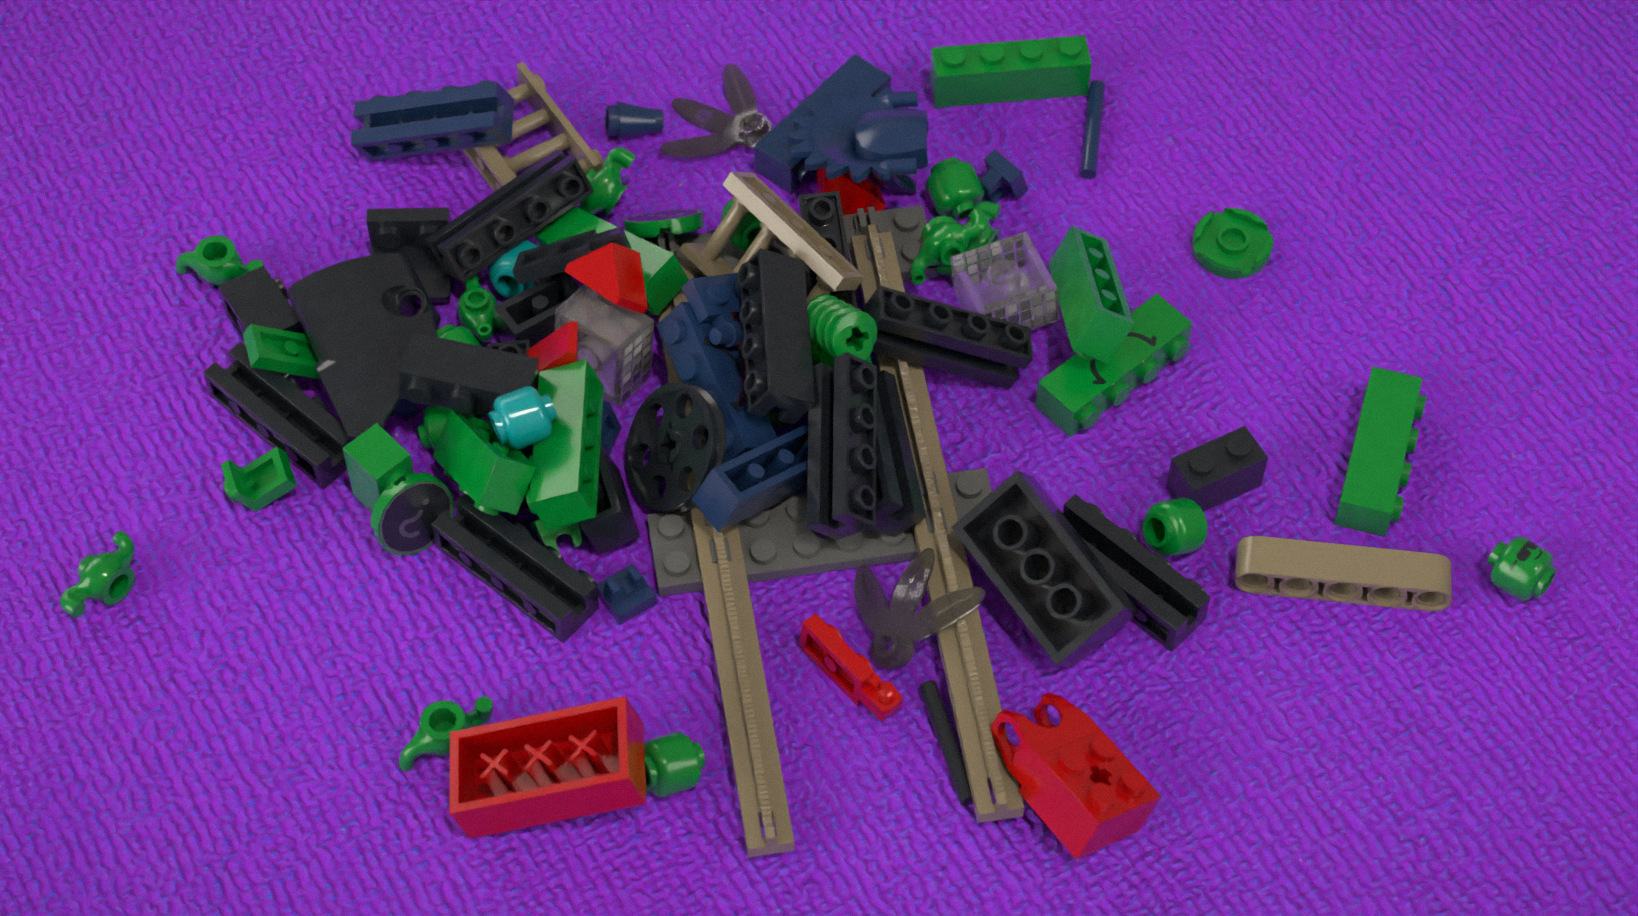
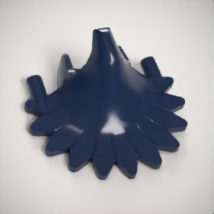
[788,88,928,194]

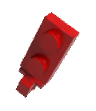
[798,613,903,722]

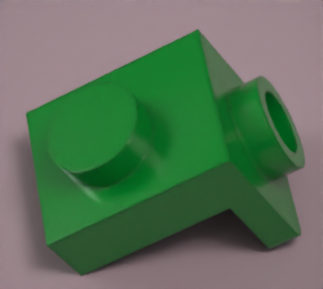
[221,446,297,512]

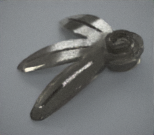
[659,63,773,158]
[854,548,986,669]

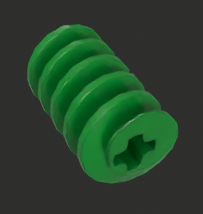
[807,294,877,361]

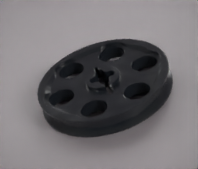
[626,382,726,513]

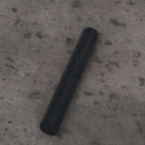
[919,680,973,806]

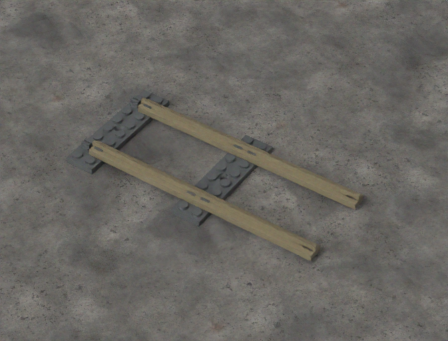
[613,205,1024,857]

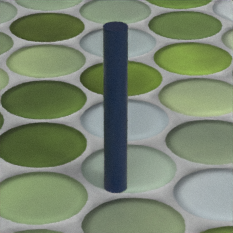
[1080,80,1105,179]

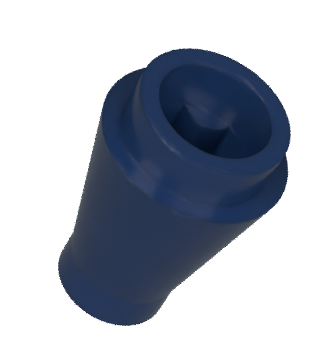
[605,101,664,140]

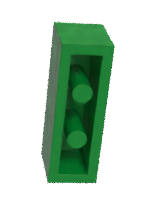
[433,409,536,515]

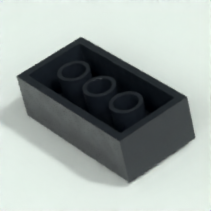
[951,470,1140,668]

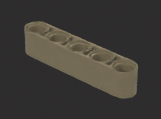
[1235,536,1452,611]

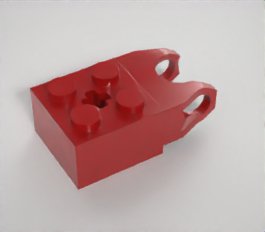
[990,693,1161,860]

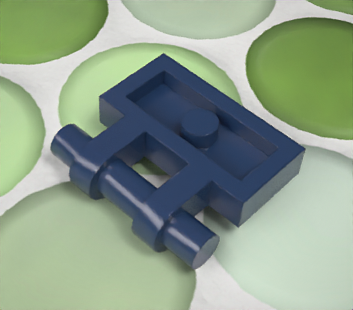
[682,273,744,347]

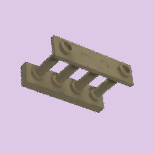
[462,62,604,192]
[679,172,865,346]

